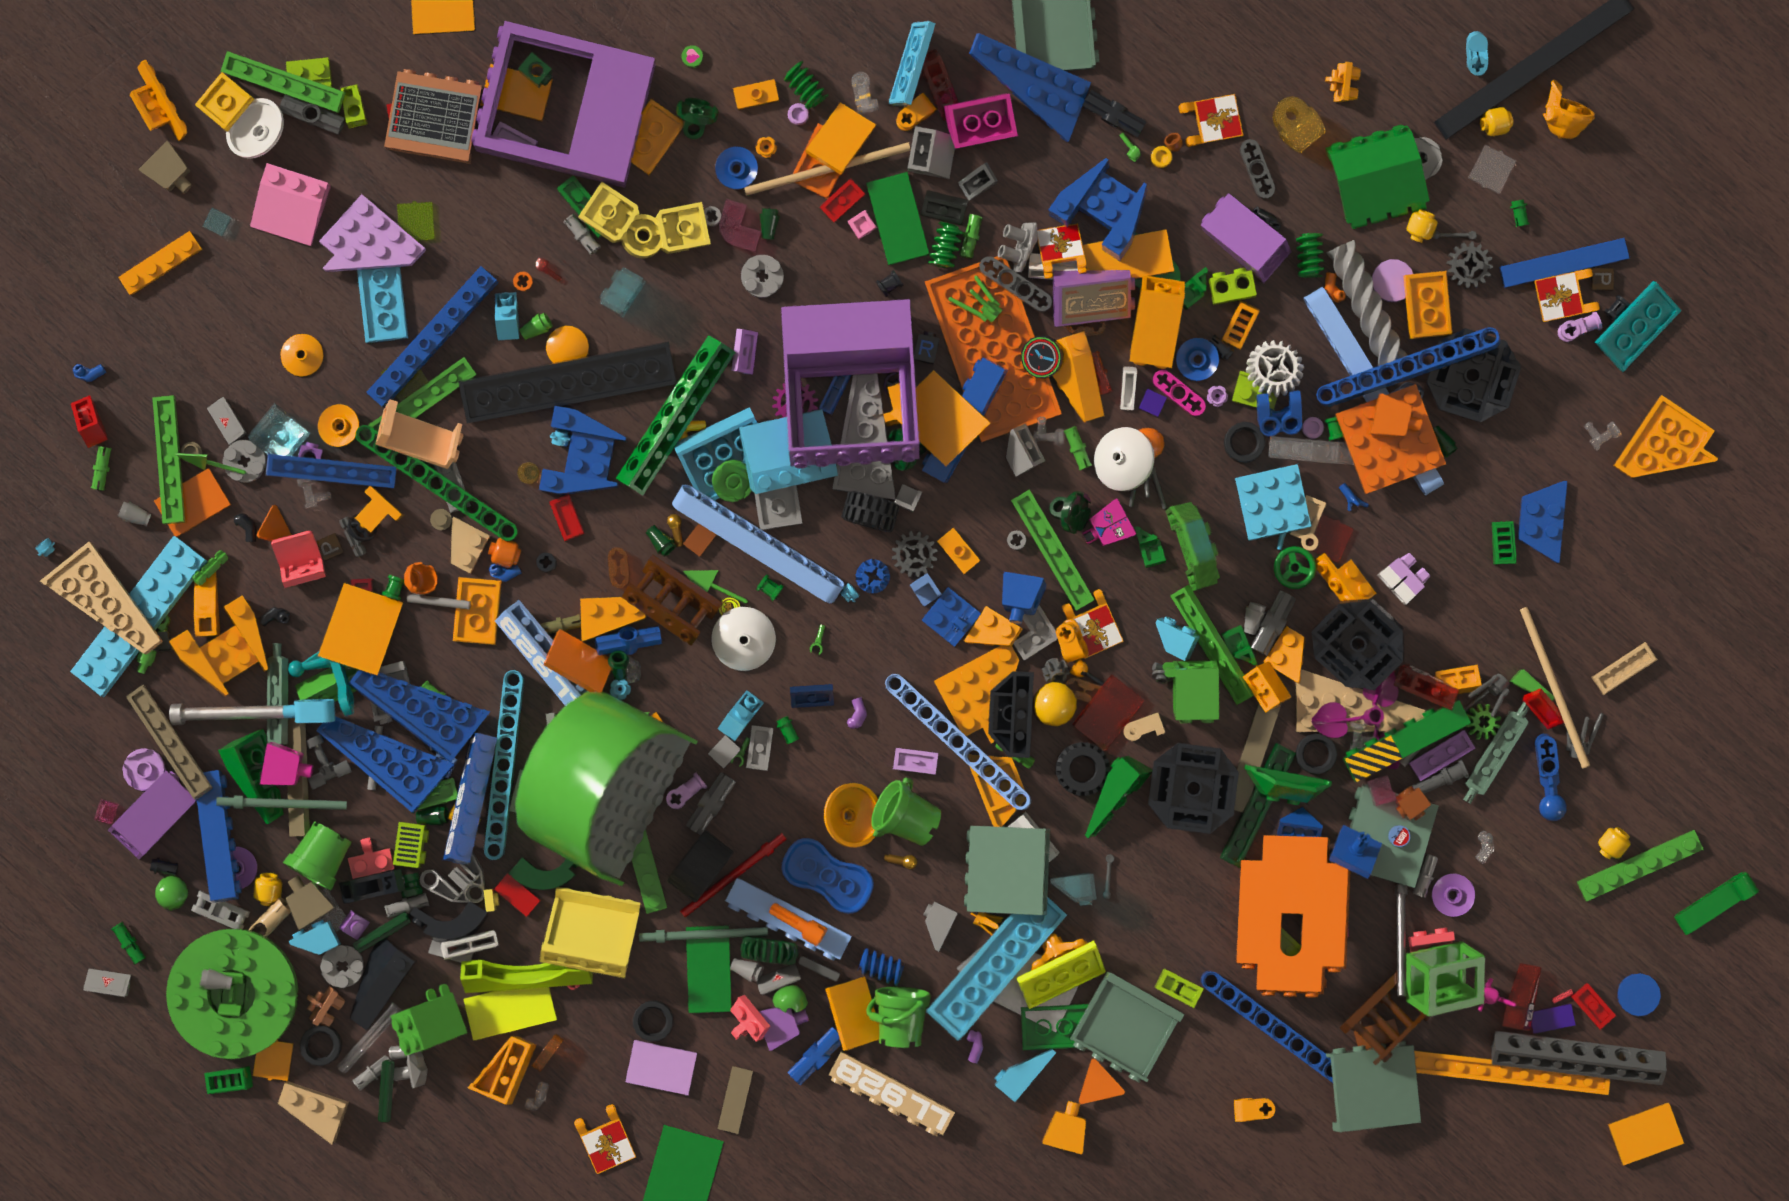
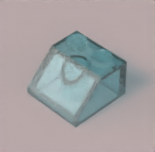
[599,267,645,319]
[248,403,310,456]
[1049,873,1097,906]

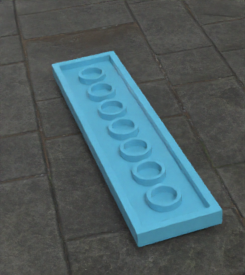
[70,536,208,697]
[926,898,1067,1040]

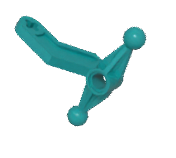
[288,651,354,716]

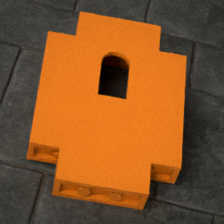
[1236,835,1350,998]

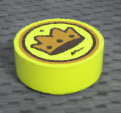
[719,598,740,615]

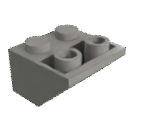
[907,126,955,179]

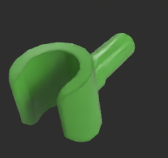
[1120,133,1141,162]
[810,625,825,655]
[731,737,750,767]

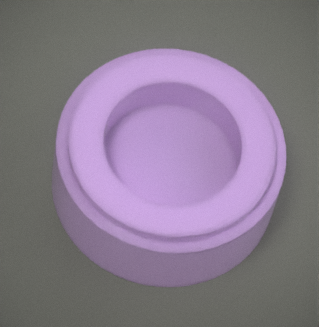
[788,103,809,126]
[1302,417,1324,439]

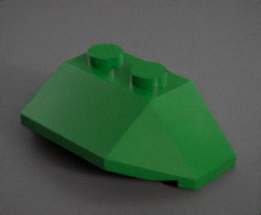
[1244,764,1332,805]

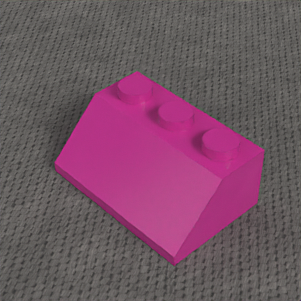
[944,93,1018,148]

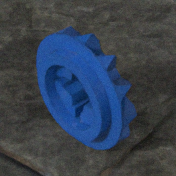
[856,559,890,593]

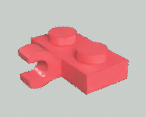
[348,837,395,879]
[730,995,771,1042]

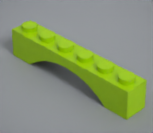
[460,960,593,993]

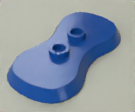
[782,838,874,913]

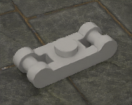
[191,890,250,930]

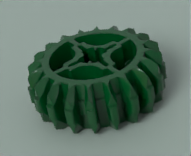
[740,937,798,965]

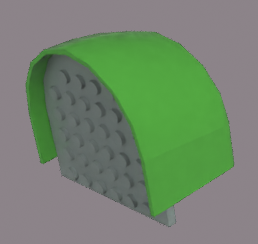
[515,692,698,886]

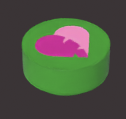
[682,46,703,68]

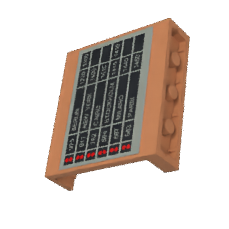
[384,69,483,164]

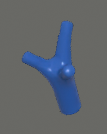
[1339,483,1369,511]

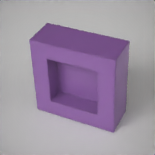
[339,910,370,940]

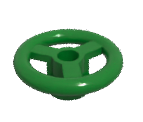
[1274,546,1316,589]

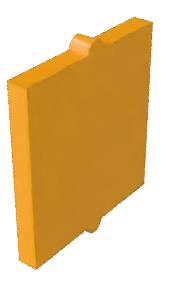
[253,1040,294,1081]

